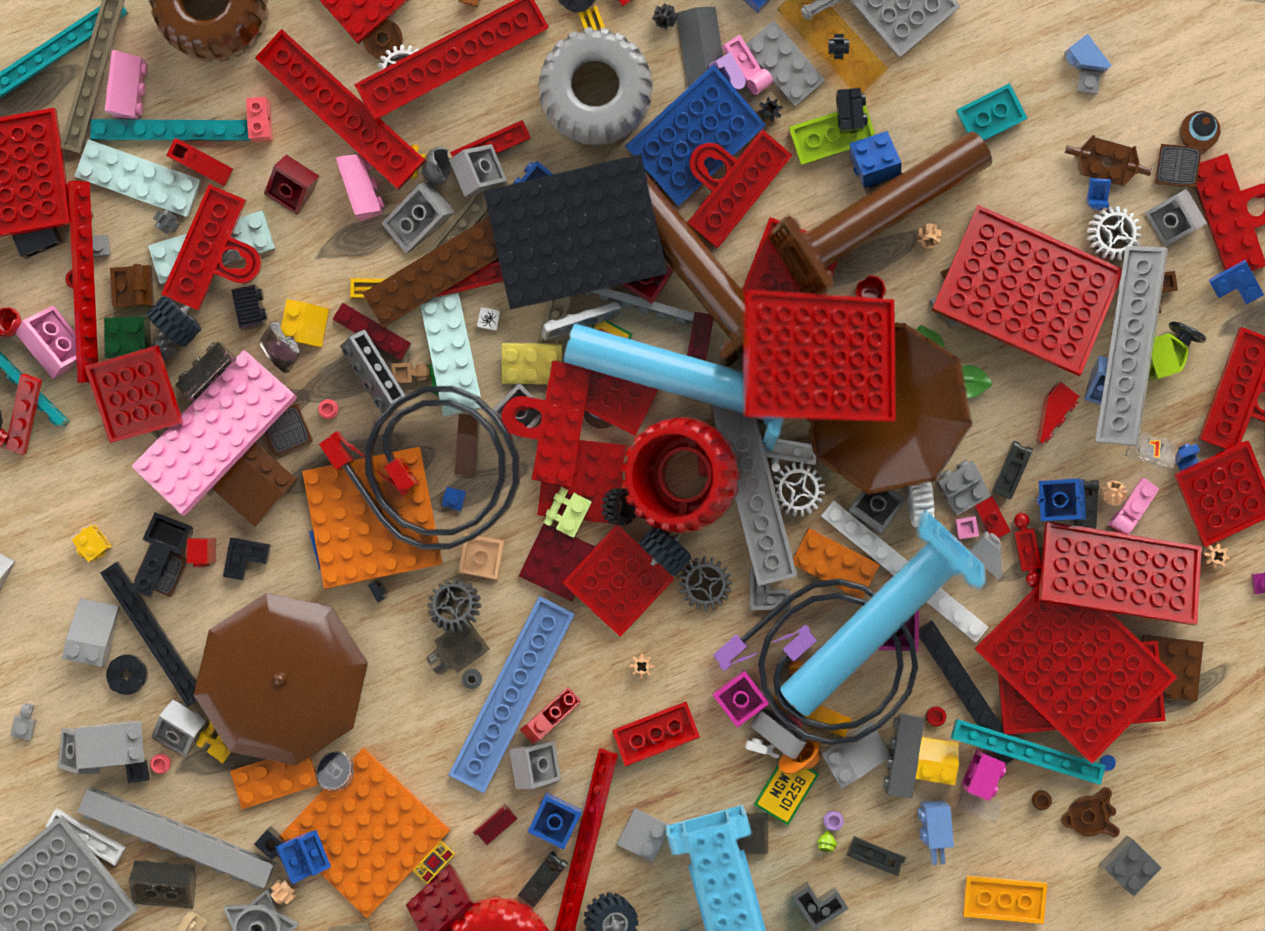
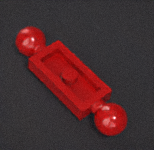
[1013,512,1042,587]

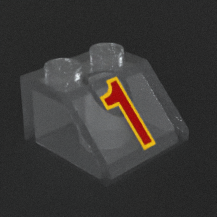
[1125,430,1176,469]

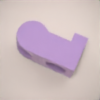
[708,52,746,91]

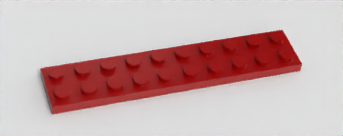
[354,0,549,121]
[255,29,426,190]

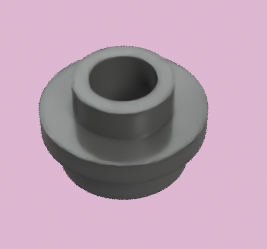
[462,669,482,689]

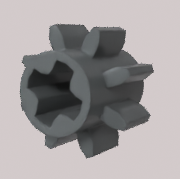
[153,209,179,234]

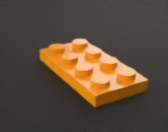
[963,875,1047,924]

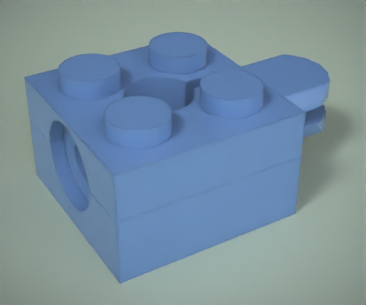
[917,800,954,865]

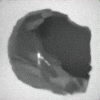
[421,146,451,185]

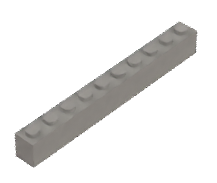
[77,787,276,889]

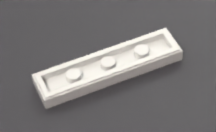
[45,809,126,866]

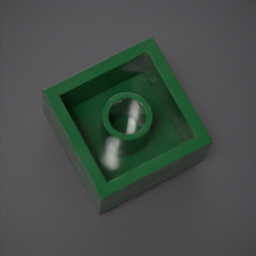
[104,317,151,359]

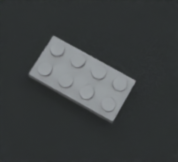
[746,20,825,108]

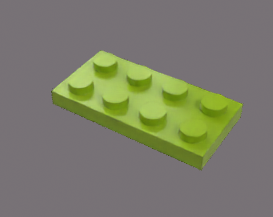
[788,105,875,166]

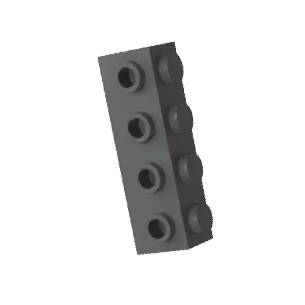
[340,329,405,414]
[883,713,925,798]

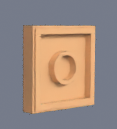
[458,534,505,580]

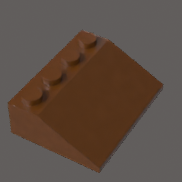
[211,443,297,527]

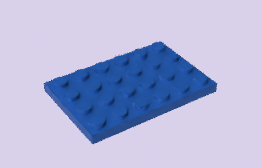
[624,64,766,206]

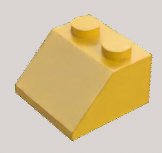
[279,299,330,348]
[915,737,959,785]

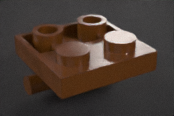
[110,264,154,308]

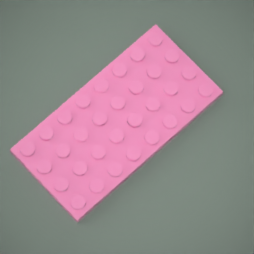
[132,350,297,516]

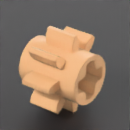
[917,223,942,248]
[1101,481,1127,506]
[1202,543,1230,568]
[629,653,654,679]
[271,879,296,905]

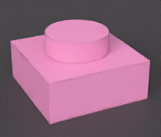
[955,516,979,539]

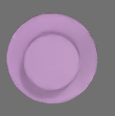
[823,811,844,831]

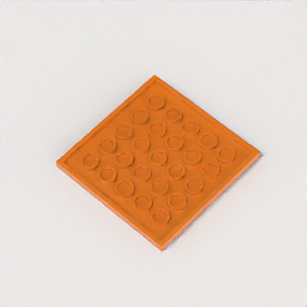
[302,447,443,589]
[280,747,451,918]

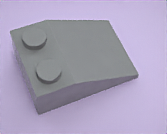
[381,182,455,254]
[62,598,120,667]
[74,720,144,769]
[820,721,891,788]

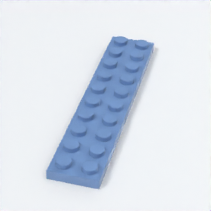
[448,596,575,793]

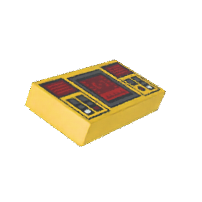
[413,840,455,884]

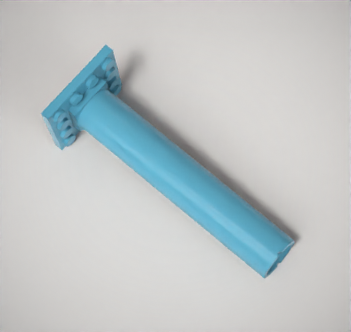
[564,324,783,451]
[781,509,985,716]

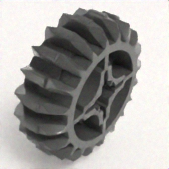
[678,556,732,611]
[427,578,482,633]

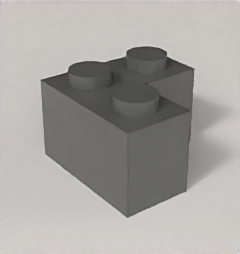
[790,882,848,931]

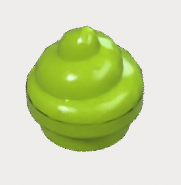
[817,831,837,853]

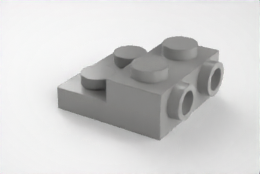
[936,460,992,516]

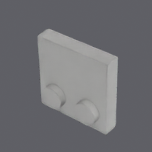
[617,808,669,862]

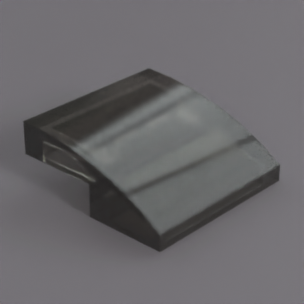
[258,321,301,374]

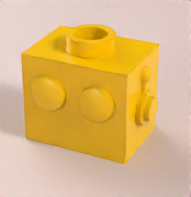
[72,525,112,562]

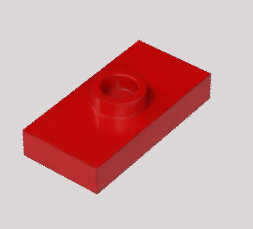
[974,496,1011,538]

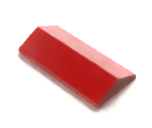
[612,701,700,767]

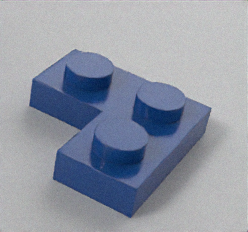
[1208,260,1264,305]

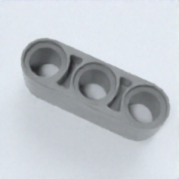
[751,707,807,759]

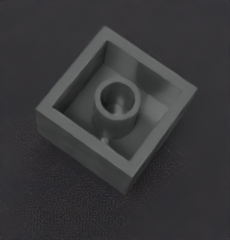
[848,490,907,535]
[1099,836,1162,897]

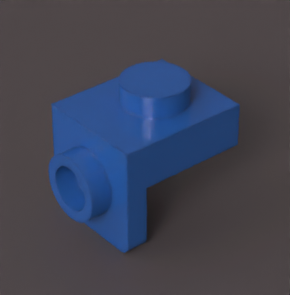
[1086,178,1111,210]
[1174,443,1200,471]

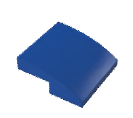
[276,830,331,884]

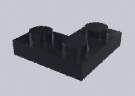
[223,537,271,580]

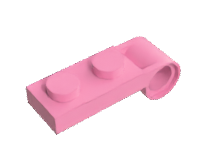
[722,35,773,95]
[1108,477,1159,534]

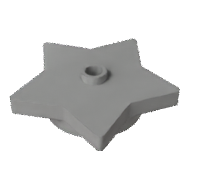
[224,888,299,931]

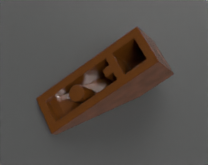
[455,414,480,476]

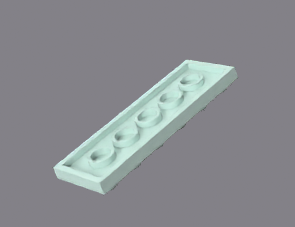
[74,139,202,218]
[148,210,275,285]
[421,293,482,417]

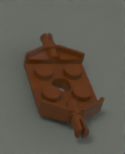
[1064,135,1152,186]

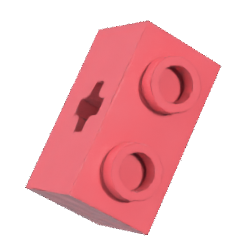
[246,97,273,142]

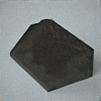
[176,342,237,401]
[129,860,197,909]

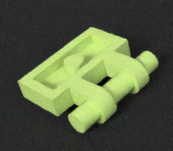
[543,487,592,538]

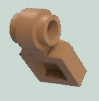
[391,363,430,384]

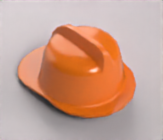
[779,739,820,774]

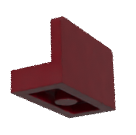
[473,803,517,845]

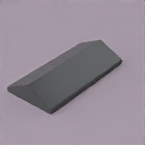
[677,7,723,87]

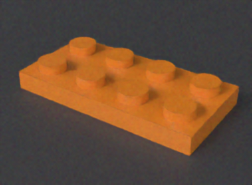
[793,528,880,599]
[230,756,320,809]

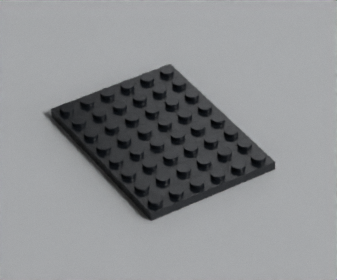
[484,154,668,310]

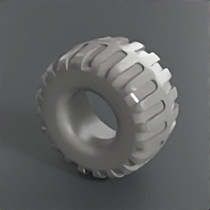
[538,27,653,147]

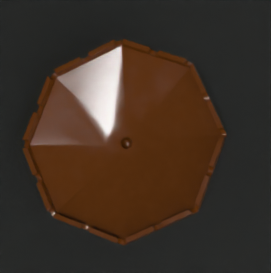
[807,322,973,495]
[194,593,368,765]

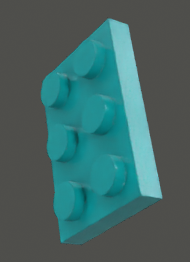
[955,83,1028,141]

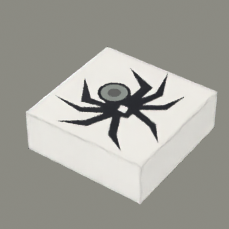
[477,307,501,331]

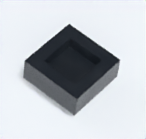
[368,581,387,603]
[125,760,150,784]

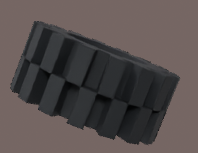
[601,488,636,525]

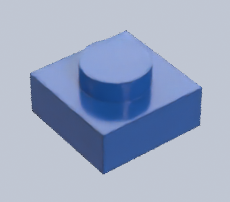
[441,487,466,511]

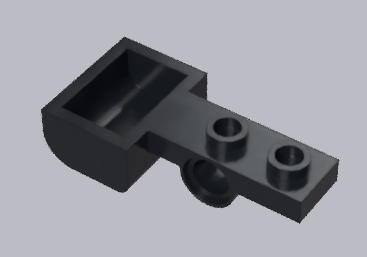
[131,512,194,598]

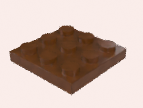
[1142,635,1204,702]

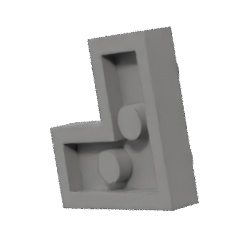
[749,570,791,610]

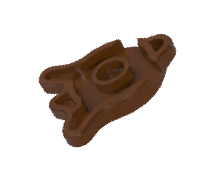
[1061,787,1120,837]

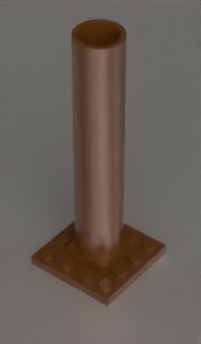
[767,131,992,295]
[622,154,744,367]

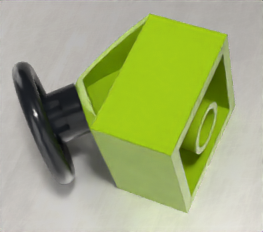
[1148,321,1206,381]

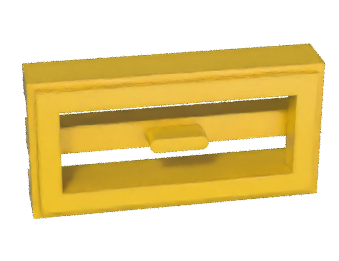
[578,6,605,30]
[350,278,385,299]

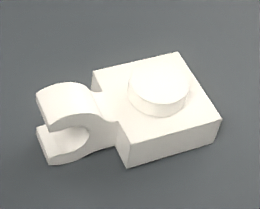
[745,737,779,758]

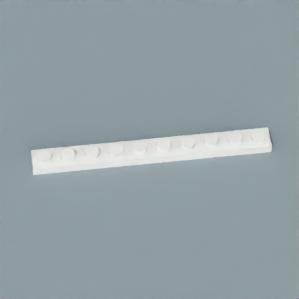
[821,500,989,642]

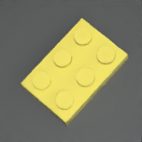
[502,343,562,384]

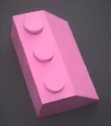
[105,50,148,119]
[336,154,385,221]
[15,305,77,379]

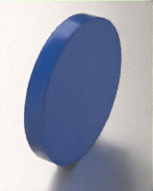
[1100,755,1116,771]

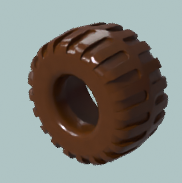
[149,0,268,62]

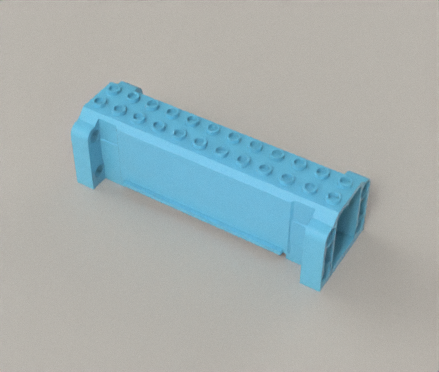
[666,805,766,931]

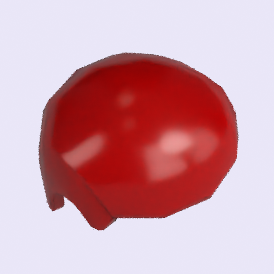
[855,275,886,299]
[0,307,22,337]

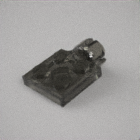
[426,622,490,675]

